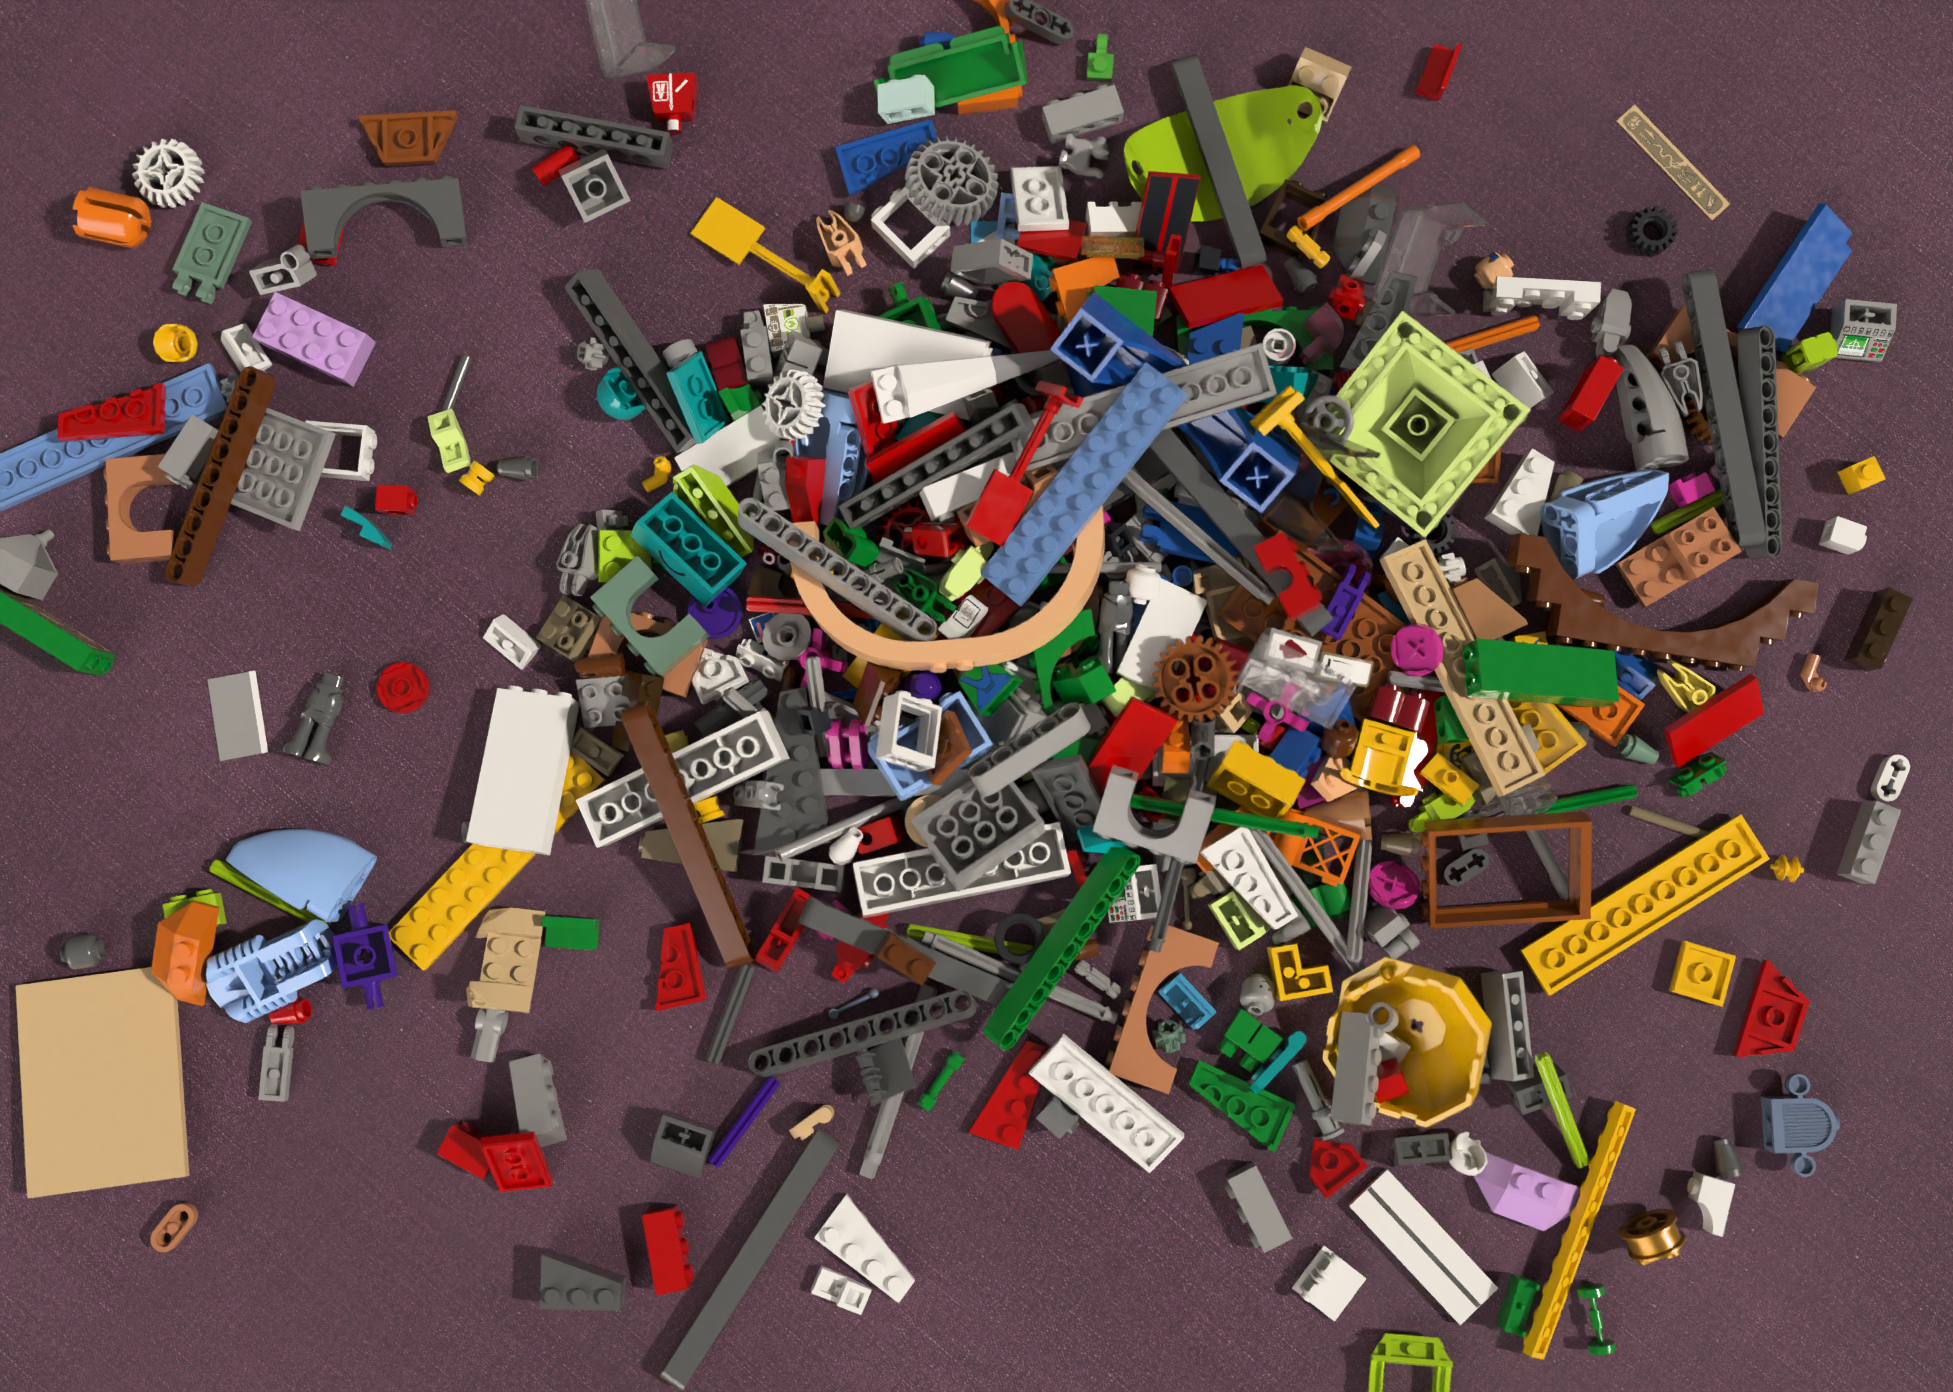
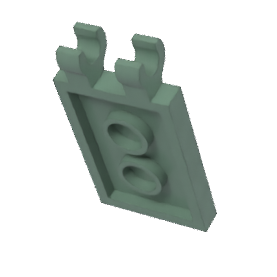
[172,202,252,305]

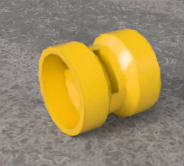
[459,460,495,496]

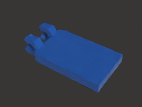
[1139,501,1238,563]

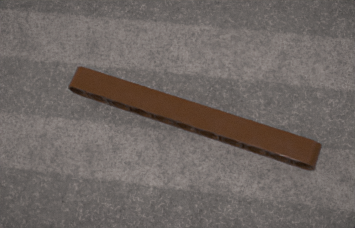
[621,700,755,969]

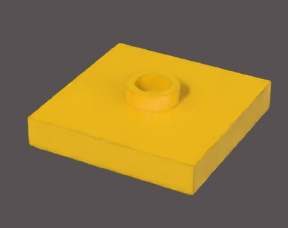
[1669,940,1736,1007]

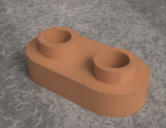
[150,1202,198,1252]

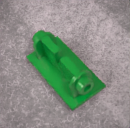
[1668,752,1727,798]

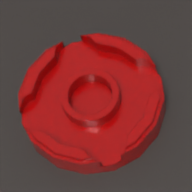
[376,662,430,714]

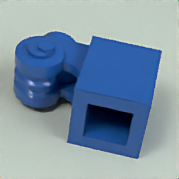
[1346,502,1384,562]

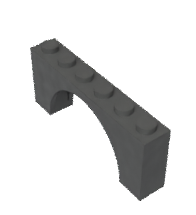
[300,176,468,259]

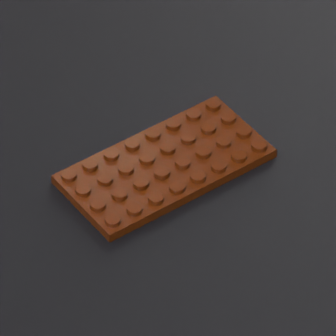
[1216,529,1430,726]

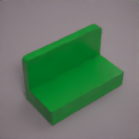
[542,916,600,950]

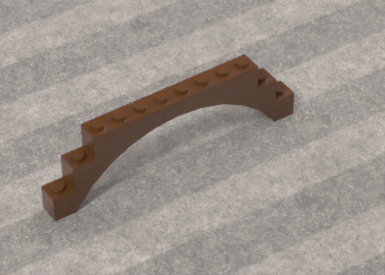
[1507,533,1819,672]

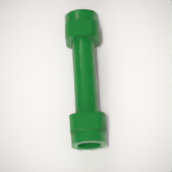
[916,1050,965,1111]

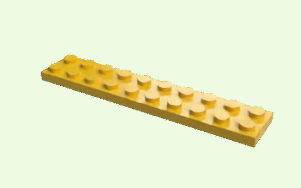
[389,751,606,971]
[1519,814,1770,996]

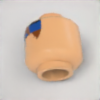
[1474,252,1514,290]

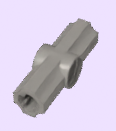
[470,1008,508,1062]

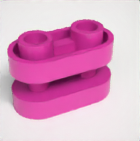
[825,720,869,770]

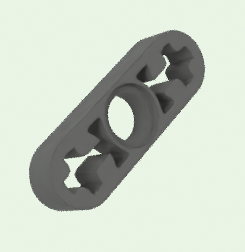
[1004,0,1074,45]

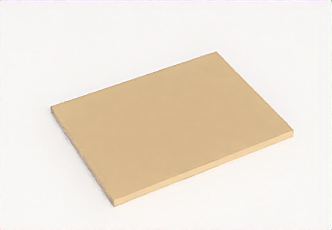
[16,967,189,1198]

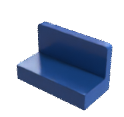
[1614,648,1659,701]

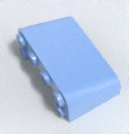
[868,691,993,801]

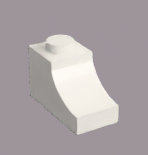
[1687,1172,1735,1237]

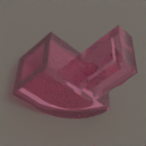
[1298,302,1344,365]

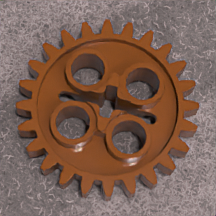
[1152,635,1239,722]

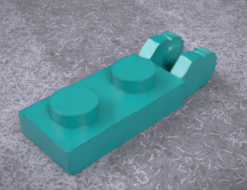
[1249,1031,1307,1094]

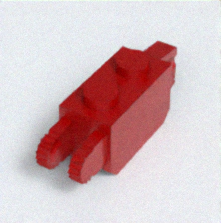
[831,912,890,983]

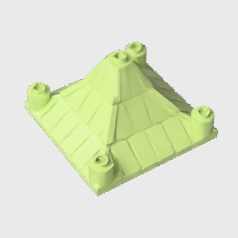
[1310,311,1531,537]

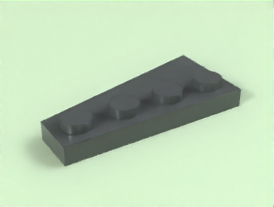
[1340,271,1418,370]

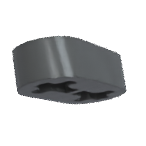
[1441,849,1489,886]

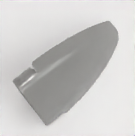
[1611,344,1689,471]

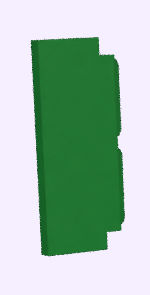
[874,26,1028,121]

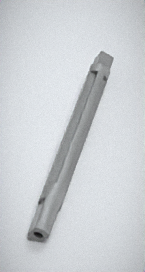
[859,984,938,1179]

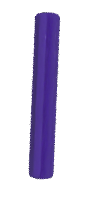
[708,1076,780,1167]

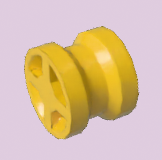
[694,796,725,824]

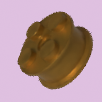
[1618,1209,1686,1265]

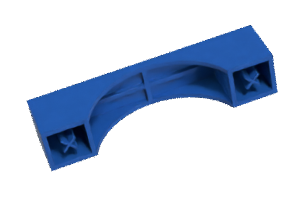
[1050,292,1302,513]

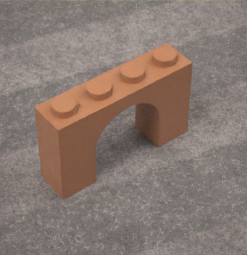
[103,454,179,564]
[588,611,708,699]

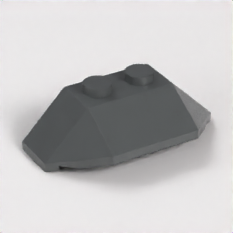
[1332,184,1396,285]

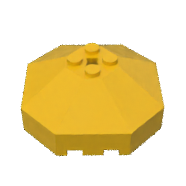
[1322,957,1492,1127]

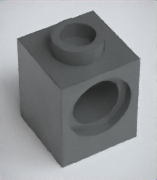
[1036,1095,1080,1139]

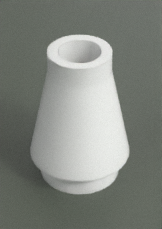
[829,827,863,865]

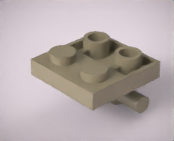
[536,595,602,662]

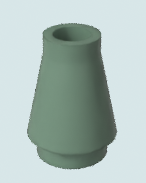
[1617,734,1659,765]

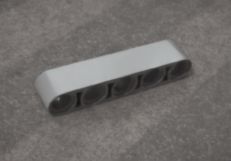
[968,702,1091,796]

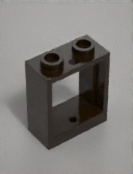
[1259,179,1329,262]

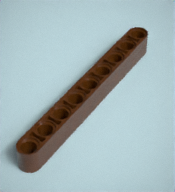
[166,366,276,587]

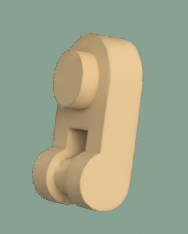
[789,1104,834,1140]

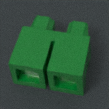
[1218,1007,1283,1072]

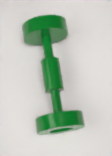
[1576,1283,1616,1355]

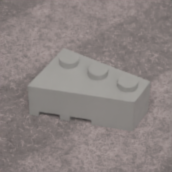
[509,1054,567,1147]

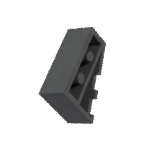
[539,1248,627,1311]

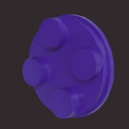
[687,587,742,639]

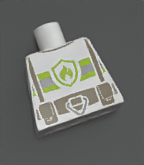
[764,304,825,358]

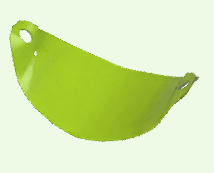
[1123,85,1323,222]

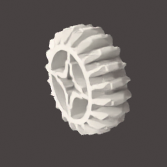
[132,138,205,209]
[762,369,826,440]

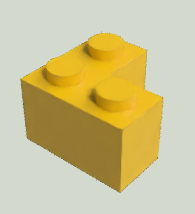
[1266,943,1333,1001]

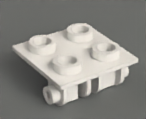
[1292,1245,1366,1322]

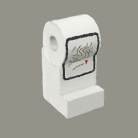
[938,595,988,640]

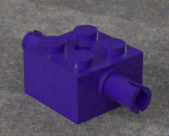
[332,903,398,1010]

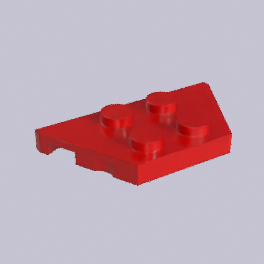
[1733,960,1810,1058]

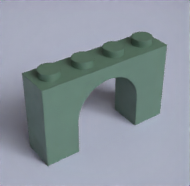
[590,556,710,677]

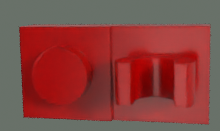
[1066,849,1089,889]

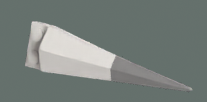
[870,350,1061,423]

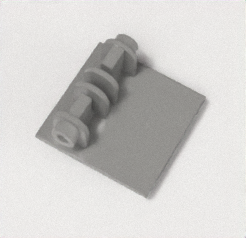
[576,675,630,728]

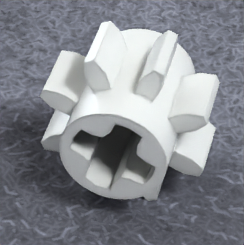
[1437,552,1466,585]

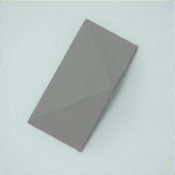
[1474,557,1522,607]

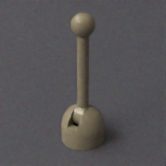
[1179,867,1197,930]

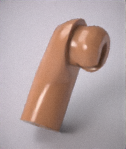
[1800,653,1826,692]

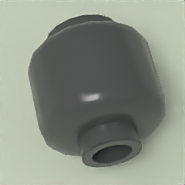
[60,934,105,970]

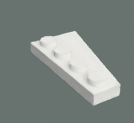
[1200,826,1298,930]
[814,1194,915,1303]

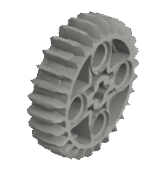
[904,136,999,227]

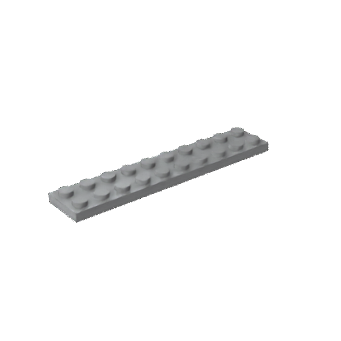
[1011,343,1277,472]

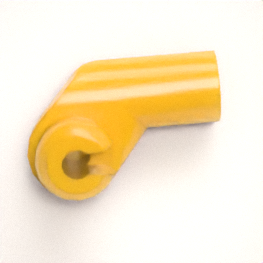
[642,456,671,493]

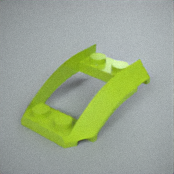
[1368,1333,1453,1392]

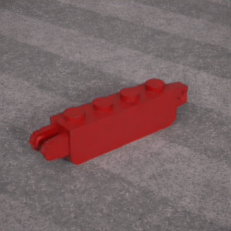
[1389,670,1446,808]

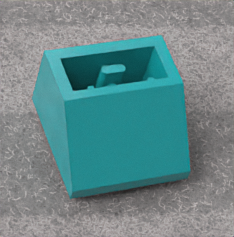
[1258,366,1319,404]

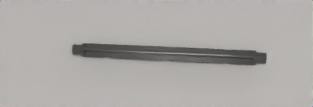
[1149,757,1211,953]

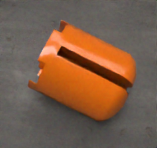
[73,187,151,248]

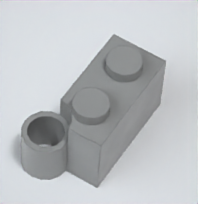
[249,245,317,295]
[757,440,794,511]

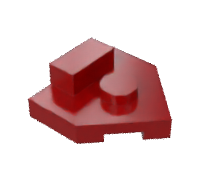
[1309,1139,1368,1199]

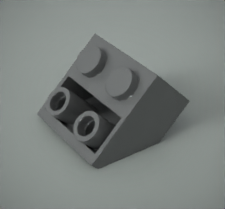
[650,1111,718,1179]

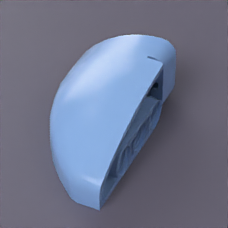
[226,829,377,922]

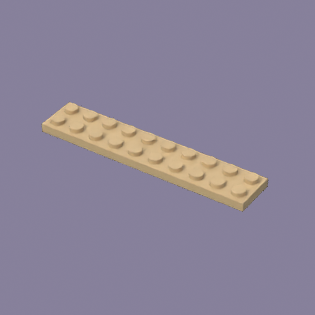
[1379,539,1545,798]

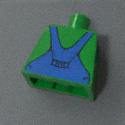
[959,663,1024,717]

